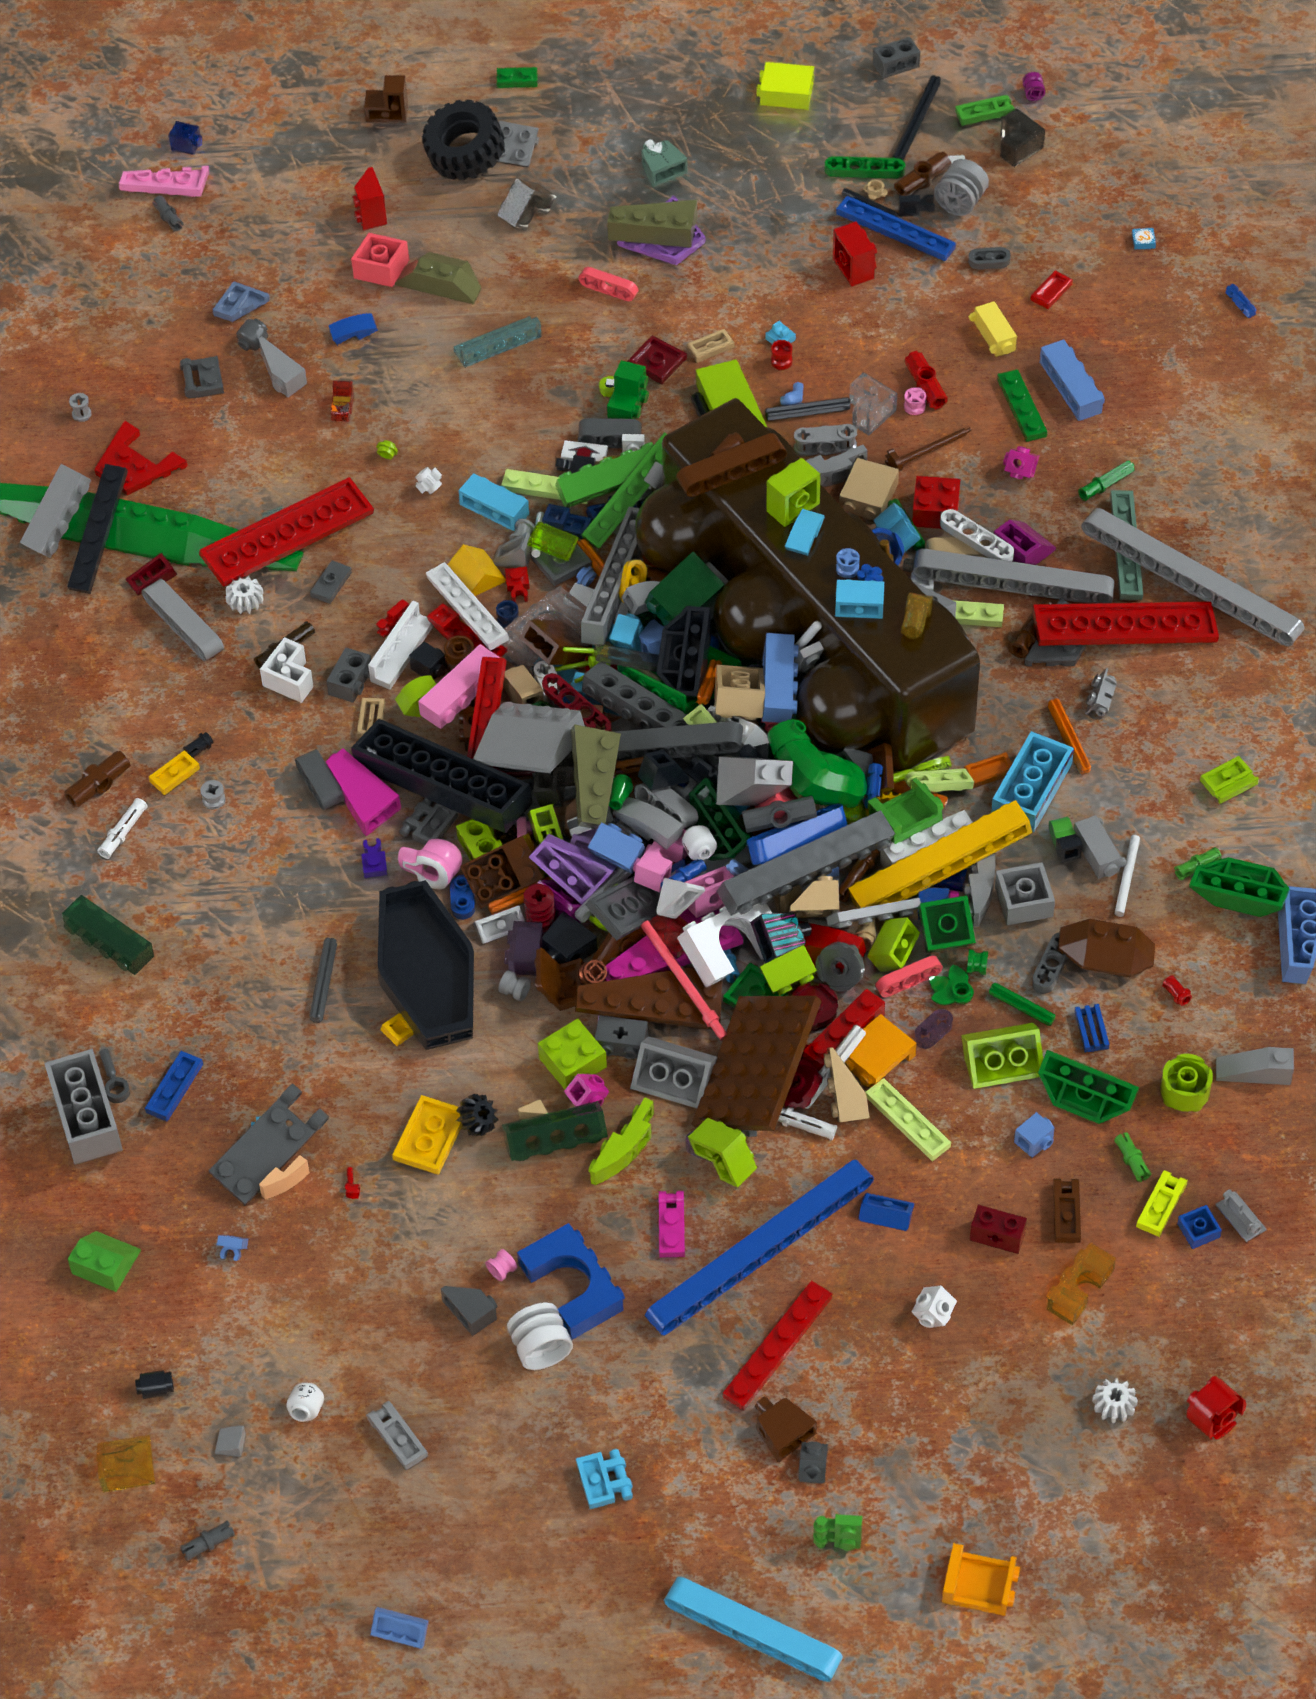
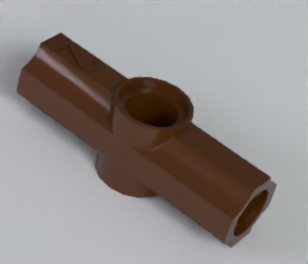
[894,151,951,196]
[64,751,131,807]

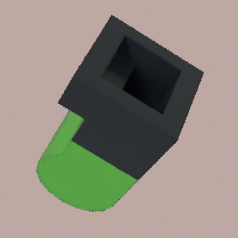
[1048,816,1083,863]

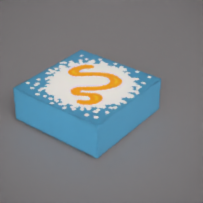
[1132,228,1156,250]

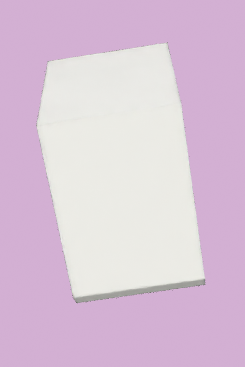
[656,878,705,919]

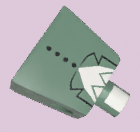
[641,140,687,187]

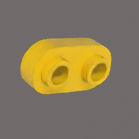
[619,559,647,604]

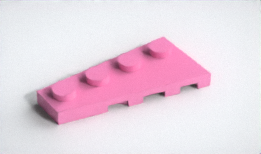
[119,166,209,197]

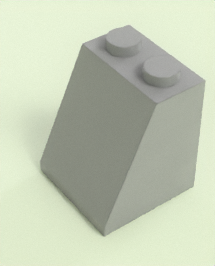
[716,757,793,806]

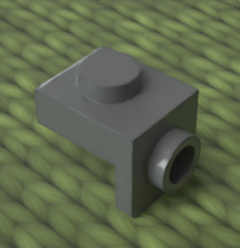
[799,1441,828,1484]

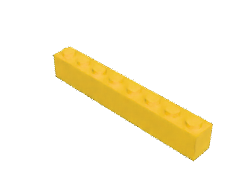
[848,800,1032,909]

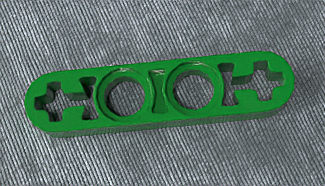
[825,156,906,179]

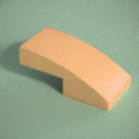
[259,1155,310,1199]

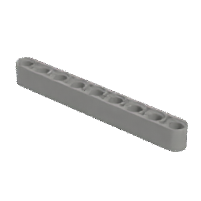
[913,549,1114,604]

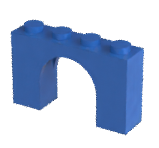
[517,1223,625,1340]

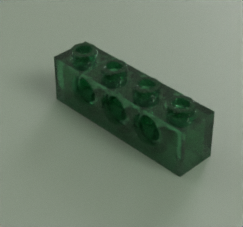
[502,1101,608,1161]

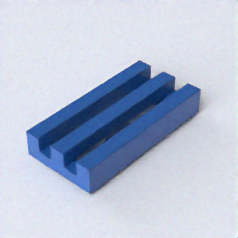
[1074,1004,1110,1052]

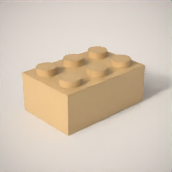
[714,665,765,720]

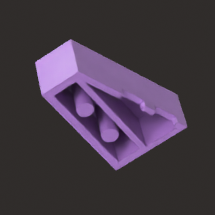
[529,834,617,905]

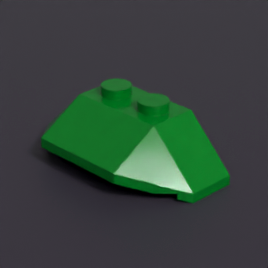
[1189,857,1289,917]
[1038,1050,1140,1124]

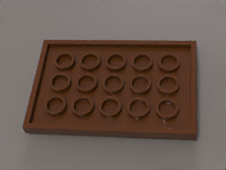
[692,996,821,1131]

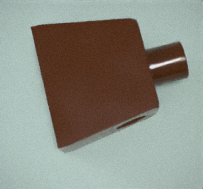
[755,1396,817,1463]

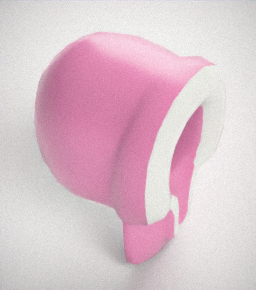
[398,839,462,890]

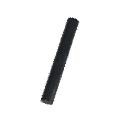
[842,188,899,217]

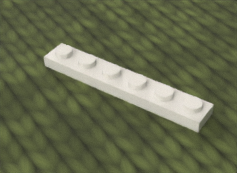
[426,562,510,651]

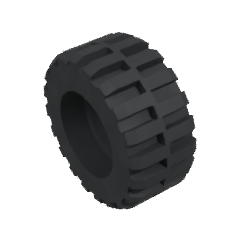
[422,99,505,180]

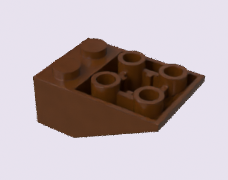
[460,833,549,909]

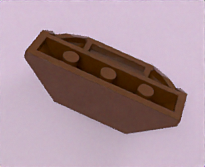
[1058,919,1155,978]

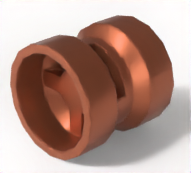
[577,960,607,985]

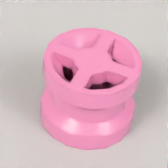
[904,387,926,415]
[485,1249,517,1282]

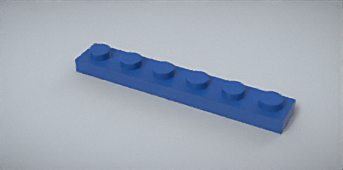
[836,196,956,261]

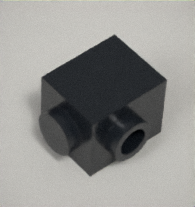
[409,641,446,680]

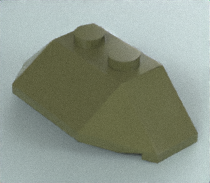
[395,252,481,304]

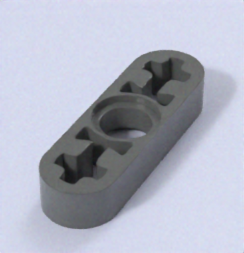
[1032,932,1068,994]

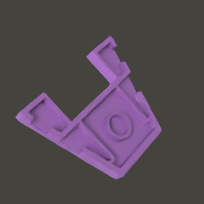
[617,196,705,265]

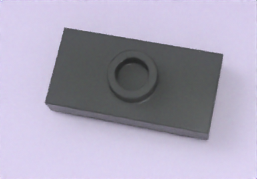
[310,560,352,604]

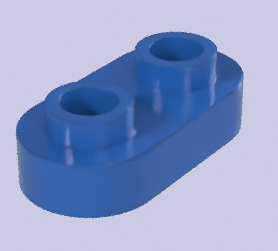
[450,875,475,920]

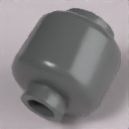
[236,319,268,351]

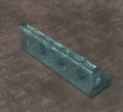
[453,316,542,368]

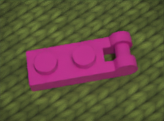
[659,1191,685,1258]

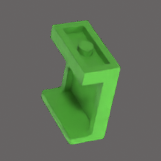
[868,778,943,844]

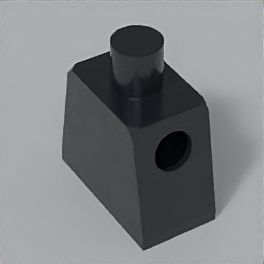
[542,911,598,964]

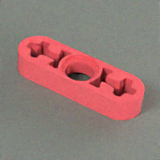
[578,267,638,301]
[875,956,943,998]

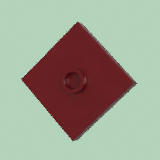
[627,335,687,385]

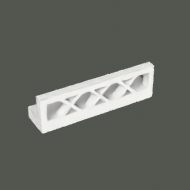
[368,601,433,689]

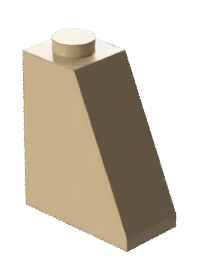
[503,665,544,705]

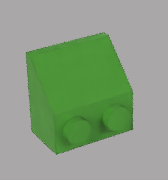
[68,1231,141,1292]

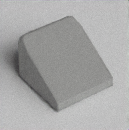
[215,1425,246,1457]

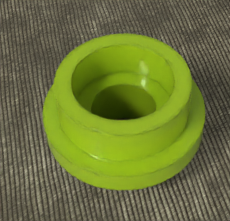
[376,440,398,459]

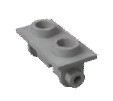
[1085,668,1117,717]
[1216,1189,1267,1242]

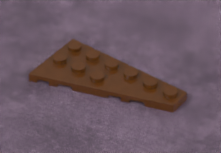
[575,967,722,1030]

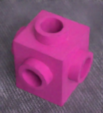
[1003,446,1039,479]
[564,1074,609,1110]

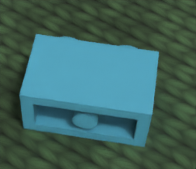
[835,579,884,619]

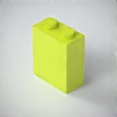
[756,62,814,110]

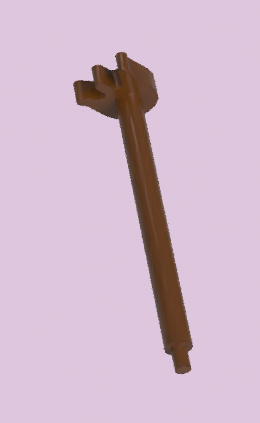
[885,427,971,471]

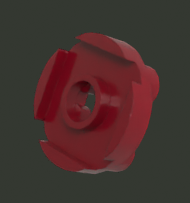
[791,983,838,1031]
[784,1060,823,1109]

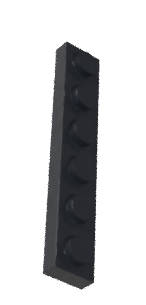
[67,464,128,594]

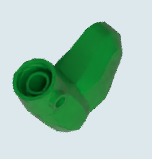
[767,719,867,808]

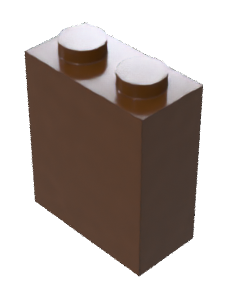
[519,619,592,665]

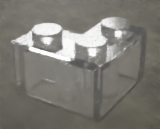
[849,372,897,435]

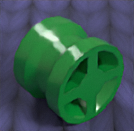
[967,949,988,975]

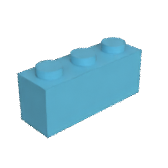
[458,473,529,531]

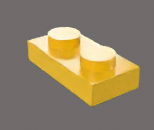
[149,751,200,795]

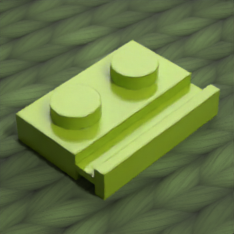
[1200,756,1259,804]

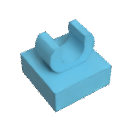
[765,321,796,344]

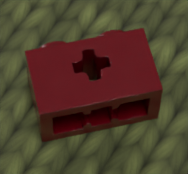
[970,1204,1027,1254]

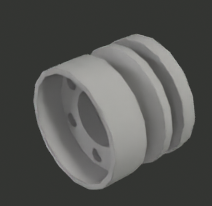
[934,159,989,216]

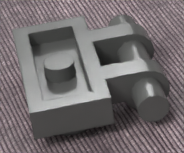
[399,798,458,845]

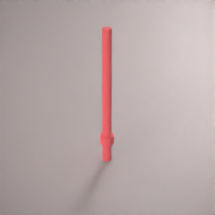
[641,921,727,1041]

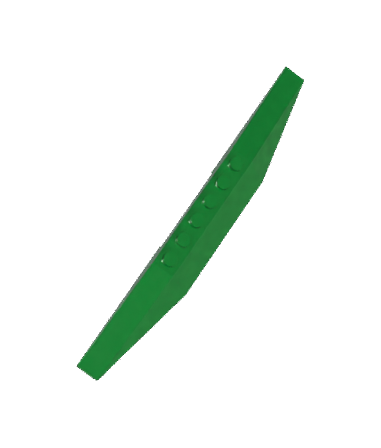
[0,483,304,571]

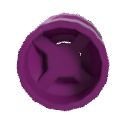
[1022,72,1046,101]

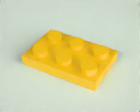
[392,1095,462,1175]

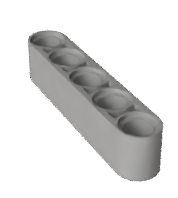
[142,579,224,661]

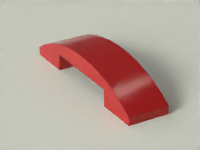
[427,603,508,658]

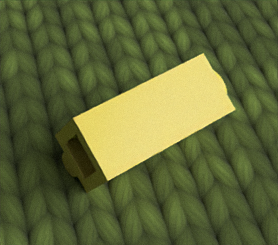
[969,301,1017,357]

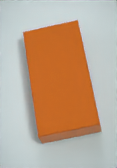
[963,752,1013,788]

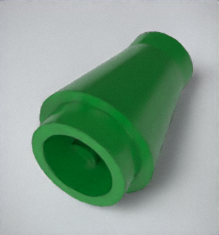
[609,774,633,810]

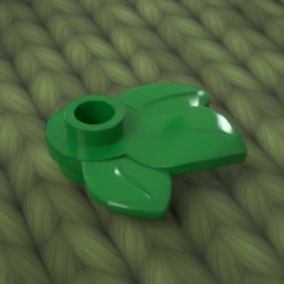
[929,965,974,1005]

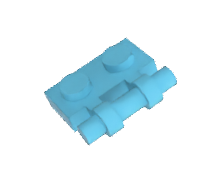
[576,1449,633,1509]

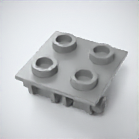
[496,121,539,167]

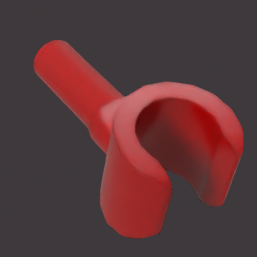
[345,1167,360,1199]

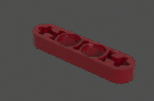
[542,673,612,731]

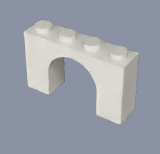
[677,903,772,988]

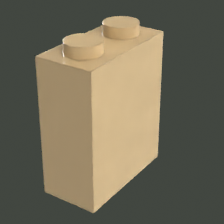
[839,458,899,520]

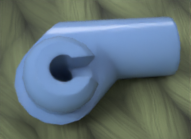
[780,382,804,406]

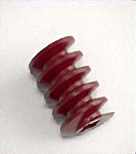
[524,883,556,934]

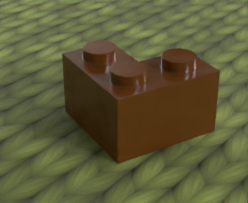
[364,75,408,123]

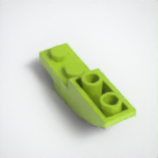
[589,1098,654,1185]

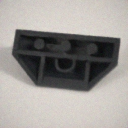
[657,606,711,698]

